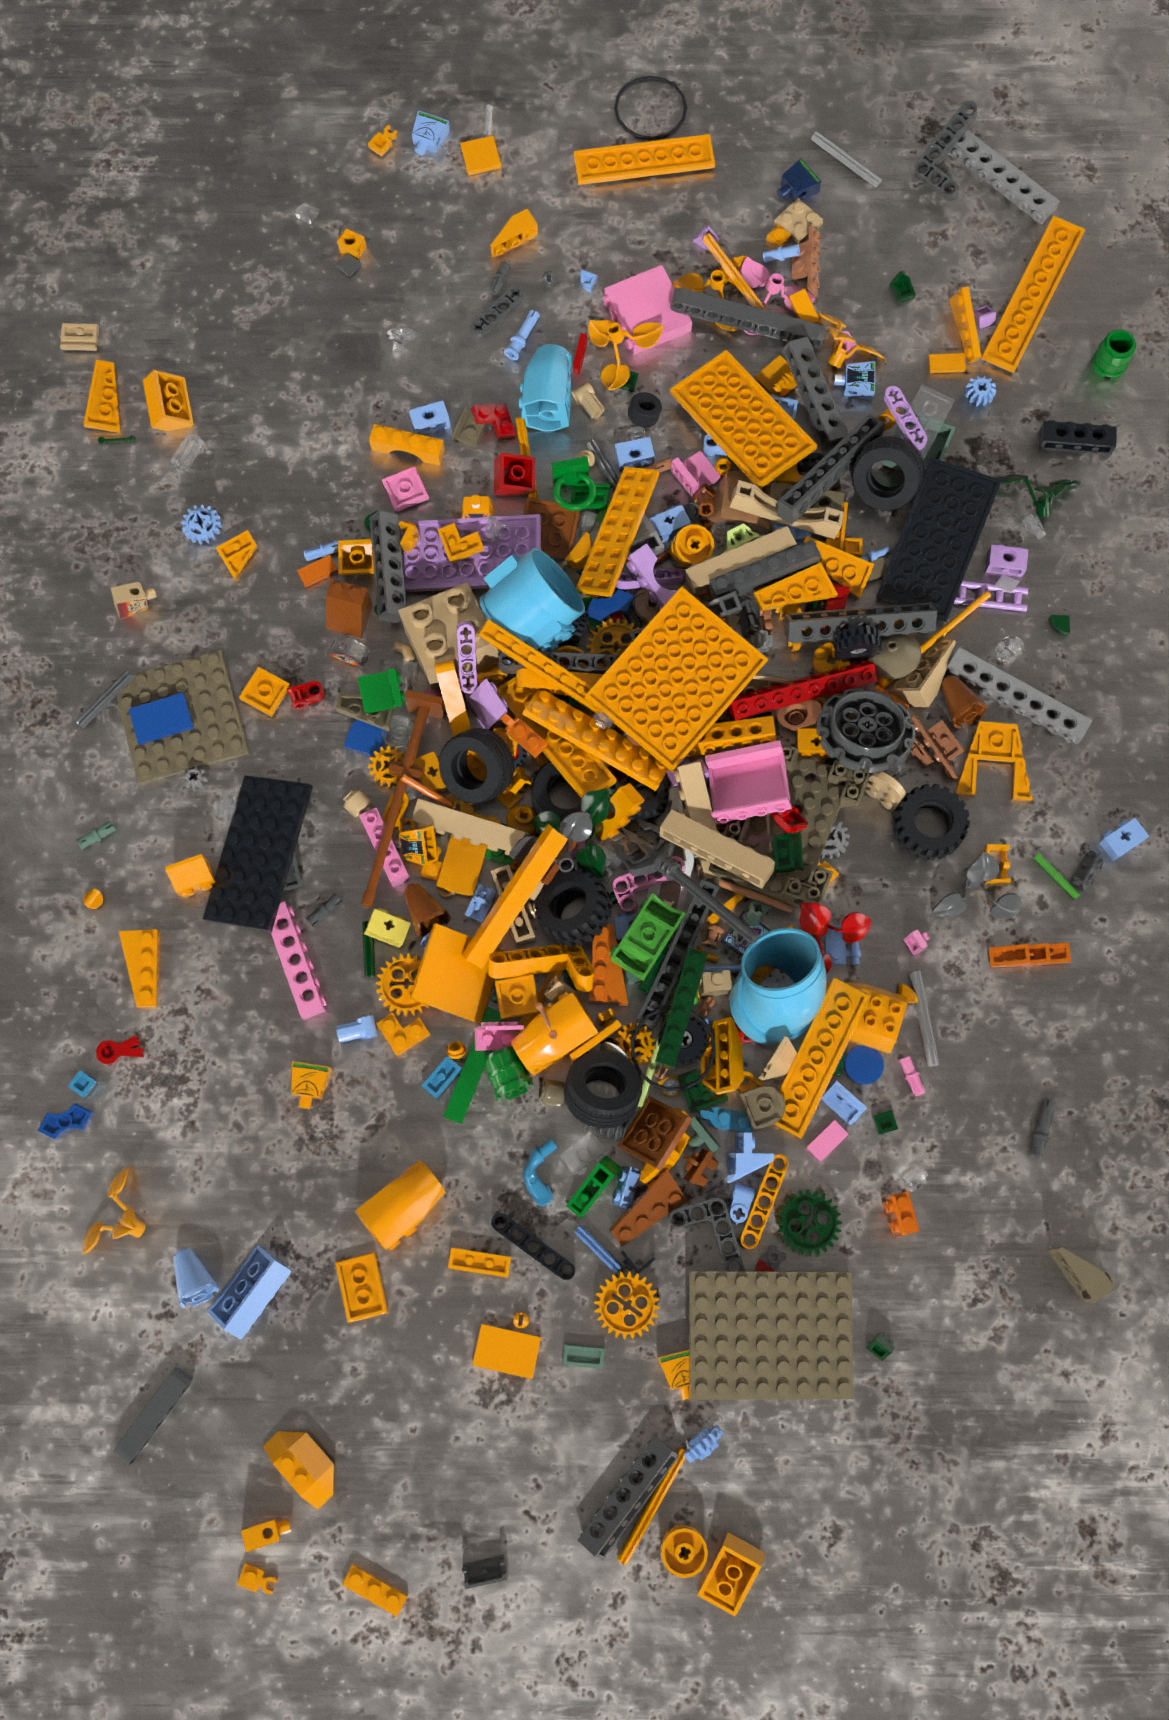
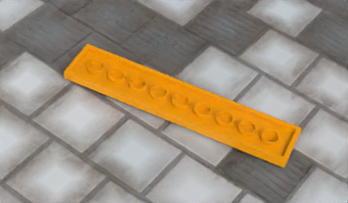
[981,215,1085,373]

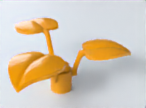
[672,255,747,331]
[818,313,885,368]
[589,320,664,390]
[82,1166,146,1255]

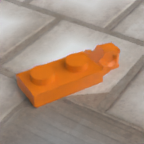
[500,713,548,758]

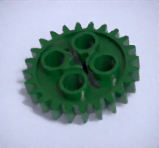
[776,1189,842,1256]

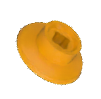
[506,805,537,834]

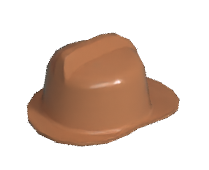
[777,699,822,731]

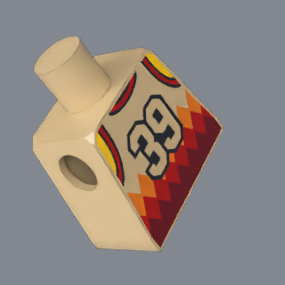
[110,582,157,619]

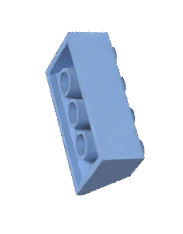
[208,1244,291,1339]

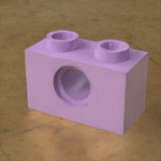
[986,544,1028,577]

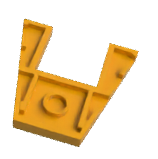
[955,721,1033,801]

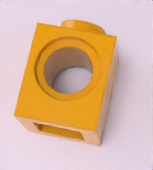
[337,229,367,260]

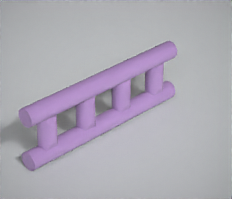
[954,580,1028,612]

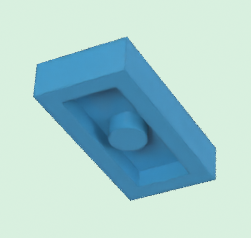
[421,1056,462,1099]

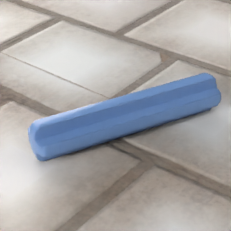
[574,1225,623,1273]

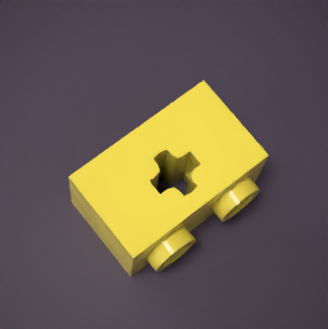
[364,908,411,948]

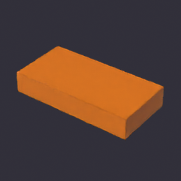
[297,555,338,588]

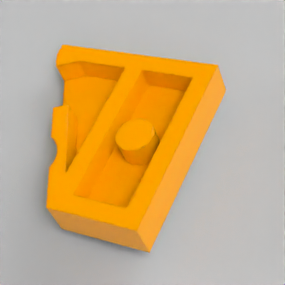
[216,530,258,579]

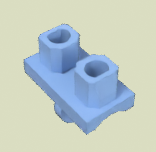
[465,884,497,923]

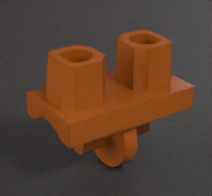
[683,1148,719,1187]

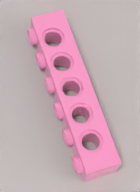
[271,901,327,1020]

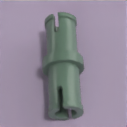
[76,820,116,850]

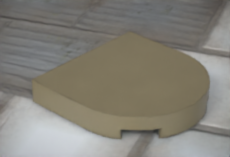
[740,1085,786,1131]

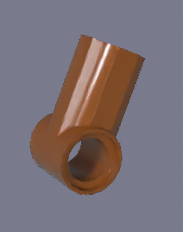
[692,483,716,517]

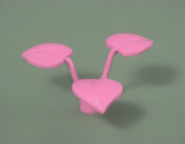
[741,257,815,335]

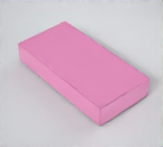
[806,1120,849,1162]

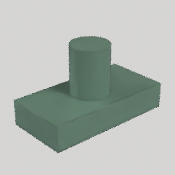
[687,1116,721,1153]

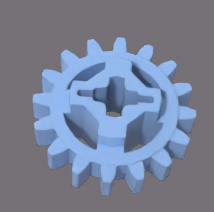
[181,504,222,545]
[683,1425,724,1463]

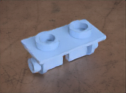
[612,1166,640,1209]

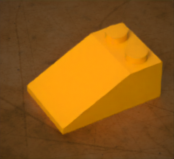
[697,1532,765,1617]

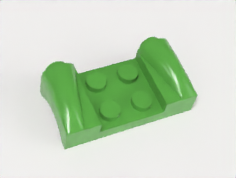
[609,893,686,981]

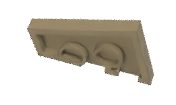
[336,692,394,731]

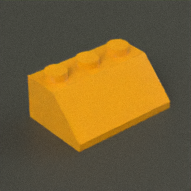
[143,370,194,431]

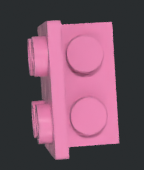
[671,451,721,497]
[475,1022,524,1051]

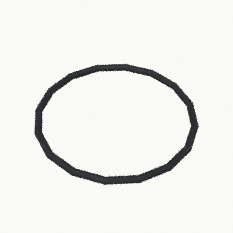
[614,76,688,140]
[631,1006,716,1091]

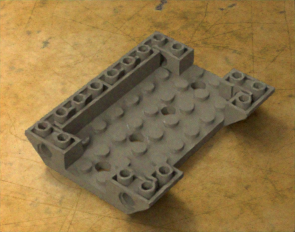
[709,743,871,908]

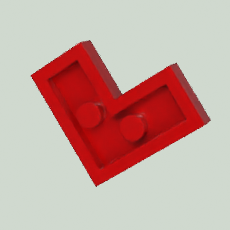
[471,403,516,439]

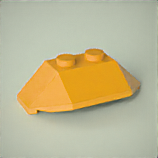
[701,1017,744,1095]
[263,1431,334,1510]

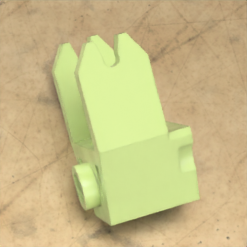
[724,523,759,551]

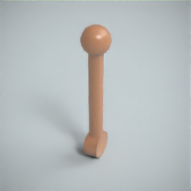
[536,1002,558,1040]

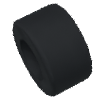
[627,392,662,428]

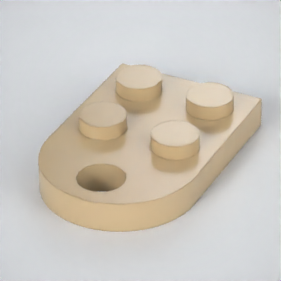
[865,772,906,811]

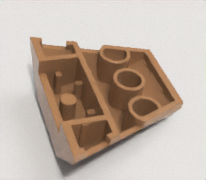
[700,470,772,533]

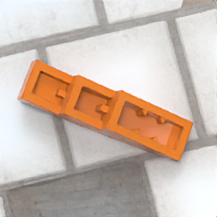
[989,942,1071,967]

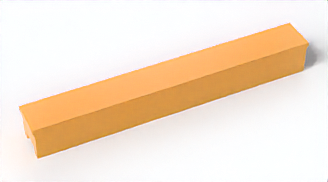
[462,824,568,969]

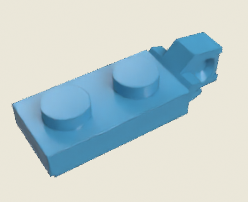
[699,1107,753,1133]

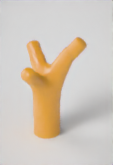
[695,945,719,963]

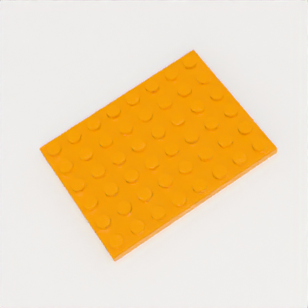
[584,586,769,772]

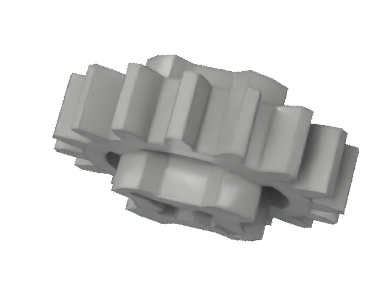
[821,819,850,859]

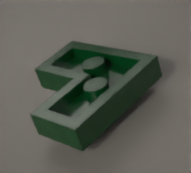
[678,1069,729,1113]

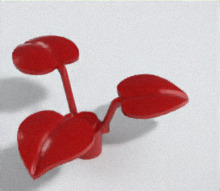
[799,902,872,974]

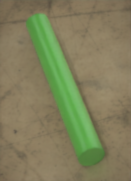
[1034,853,1080,899]

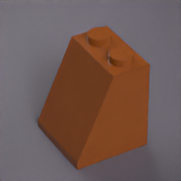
[326,579,373,639]

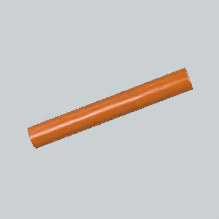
[400,774,454,808]

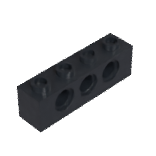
[1039,420,1117,455]

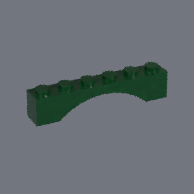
[654,948,708,1071]

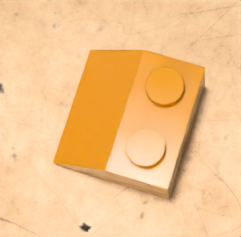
[165,854,215,897]

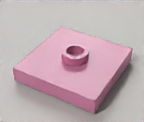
[381,466,429,512]

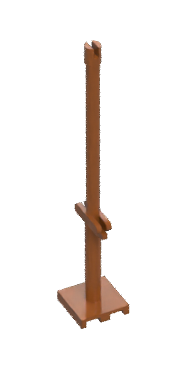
[361,690,446,908]

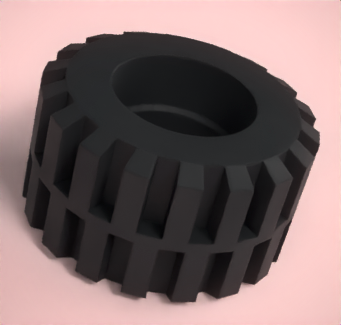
[623,776,669,822]

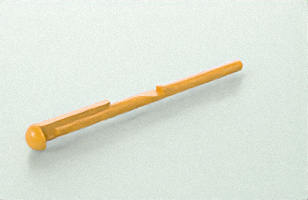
[877,591,991,688]

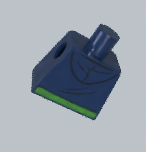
[777,158,821,202]

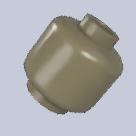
[539,1079,565,1107]

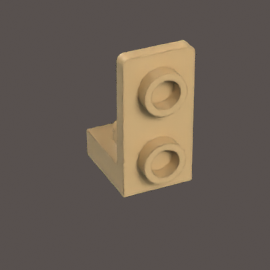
[543,975,585,1004]

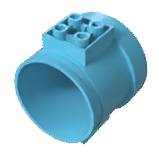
[480,548,585,652]

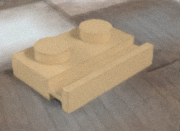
[60,323,99,351]

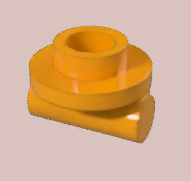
[83,888,103,909]

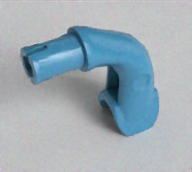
[523,1139,558,1207]

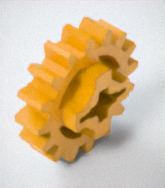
[368,745,404,787]
[613,1023,656,1065]

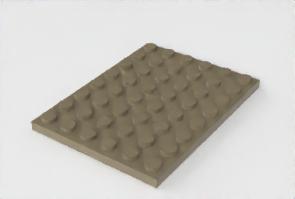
[689,1271,853,1400]

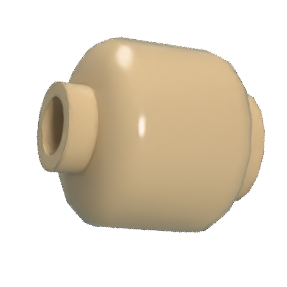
[343,789,371,817]

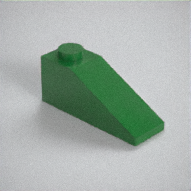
[566,1155,622,1219]

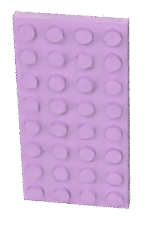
[399,514,541,592]

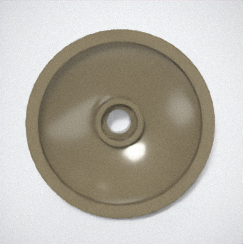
[867,634,921,679]

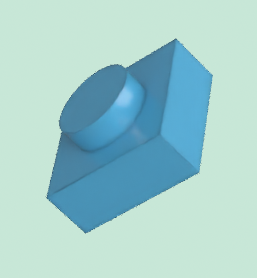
[68,1070,97,1098]

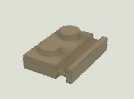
[451,406,487,448]

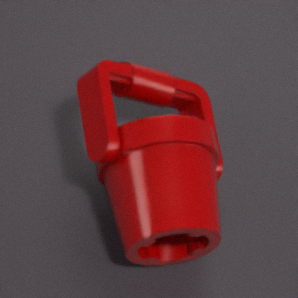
[770,805,808,833]

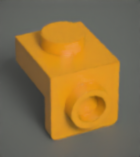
[398,521,420,553]

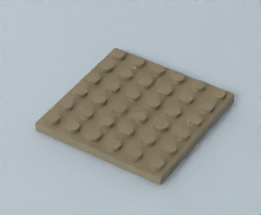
[112,650,249,785]

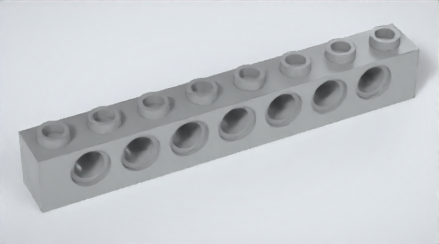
[940,124,1060,225]
[945,647,1093,744]

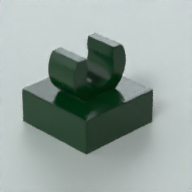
[866,1332,895,1361]

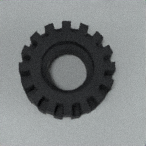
[563,615,589,647]

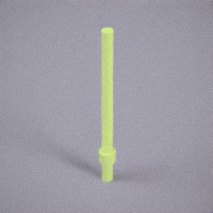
[638,993,675,1107]

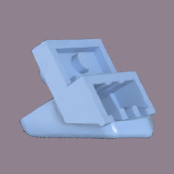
[727,1133,774,1183]

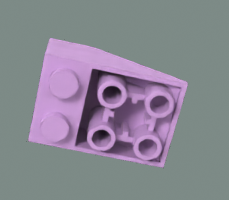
[467,679,508,731]

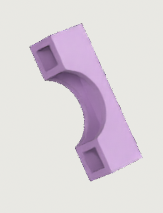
[626,544,679,611]

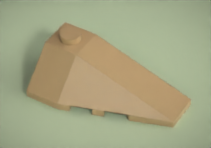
[889,640,956,707]

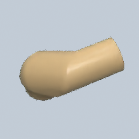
[393,641,415,665]

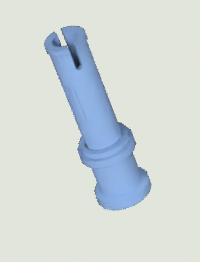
[504,310,540,360]

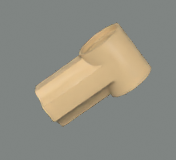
[571,382,604,419]

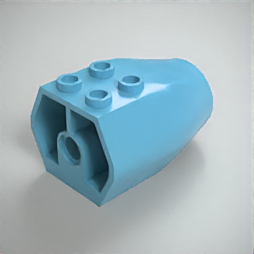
[519,344,572,432]

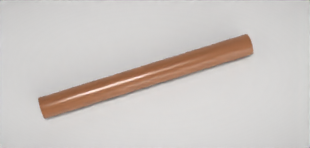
[718,879,794,913]

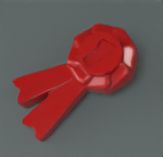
[96,1036,144,1065]

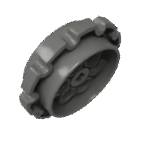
[816,688,915,773]

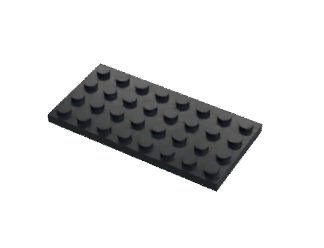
[876,457,1002,622]
[203,775,313,932]

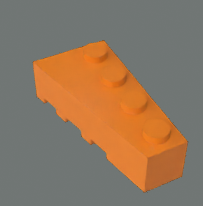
[589,924,628,1007]

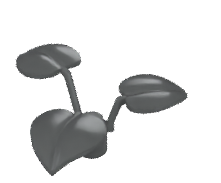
[509,811,592,872]
[932,851,1022,919]

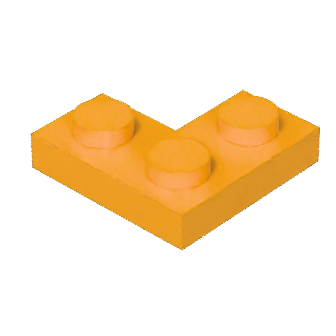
[437,523,485,564]
[376,1013,430,1056]

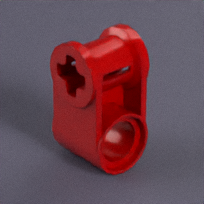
[287,680,326,709]

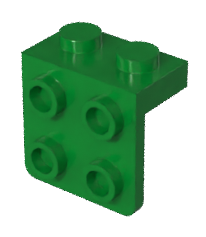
[358,668,405,714]

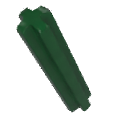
[362,921,375,978]

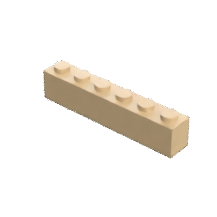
[685,526,797,596]
[674,761,717,880]
[411,799,529,856]
[660,810,775,889]

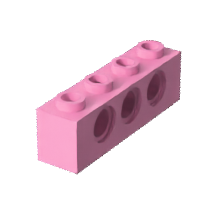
[359,807,410,887]

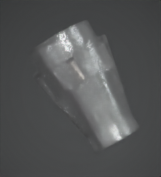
[578,511,597,538]
[1021,513,1047,541]

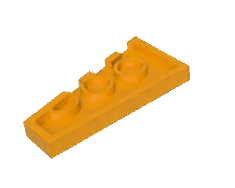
[83,359,121,433]

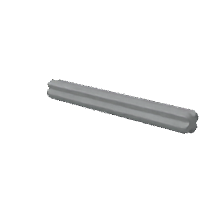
[811,131,882,188]
[909,970,939,1067]

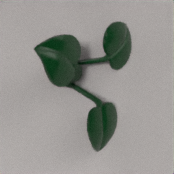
[999,474,1081,517]
[533,789,610,878]

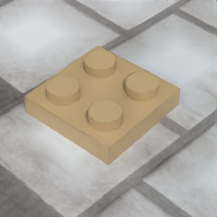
[774,198,824,244]

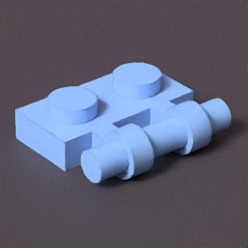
[825,925,861,965]

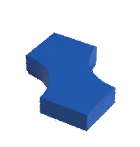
[585,589,635,623]
[38,1103,93,1140]

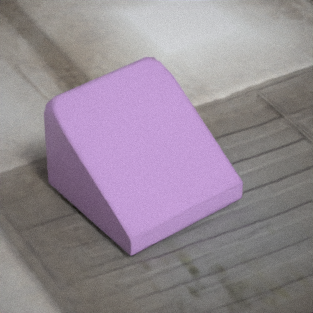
[693,225,720,251]
[973,305,996,329]

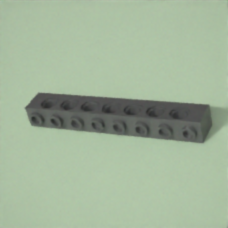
[777,414,884,524]
[785,603,937,643]
[636,879,720,1030]

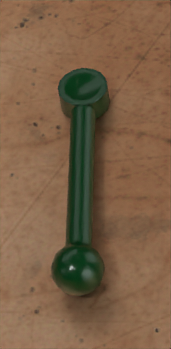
[98,435,136,445]

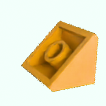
[338,539,374,575]

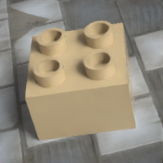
[398,582,499,690]

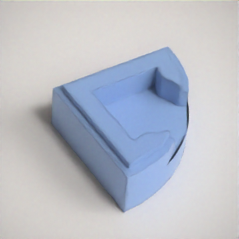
[580,269,598,293]

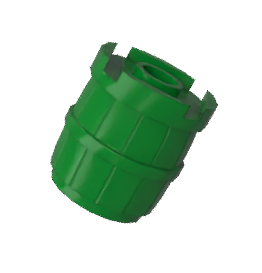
[1092,330,1136,379]
[484,1046,534,1102]

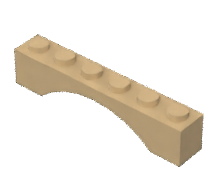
[729,480,844,539]

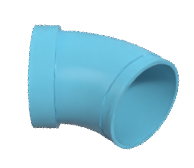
[729,928,827,1045]

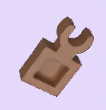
[758,606,772,633]

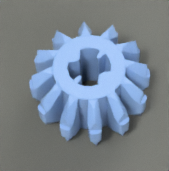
[965,375,996,407]

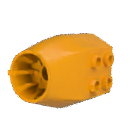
[825,982,908,1054]
[511,991,600,1076]
[355,1160,446,1251]

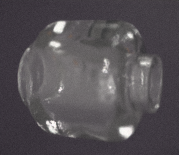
[996,636,1024,663]
[896,1162,927,1192]

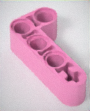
[613,856,686,915]

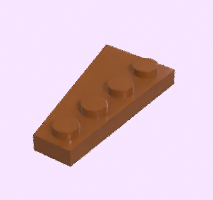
[609,1167,687,1247]

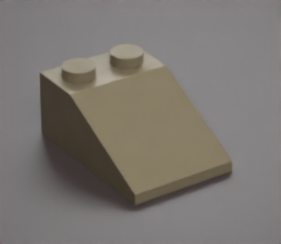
[1048,1247,1116,1303]

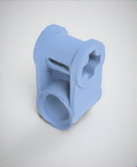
[728,1183,755,1224]

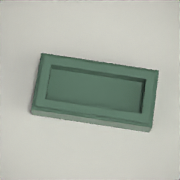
[563,1344,605,1369]

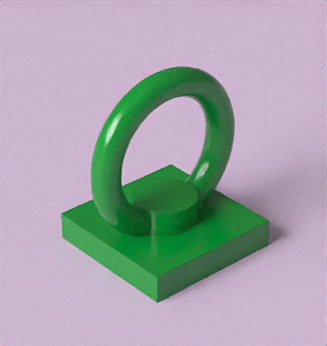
[551,456,597,511]

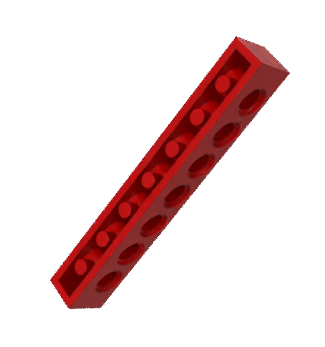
[727,660,877,720]

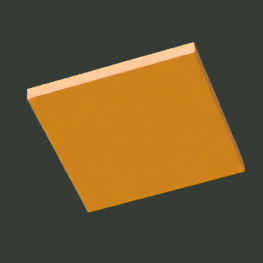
[409,923,504,1024]

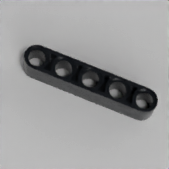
[491,1213,575,1280]

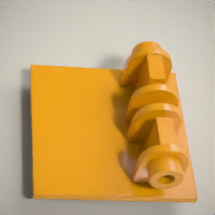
[754,355,797,398]

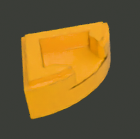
[898,984,918,1003]

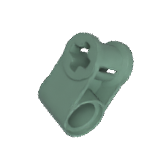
[743,899,773,926]

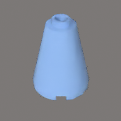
[173,1247,219,1308]

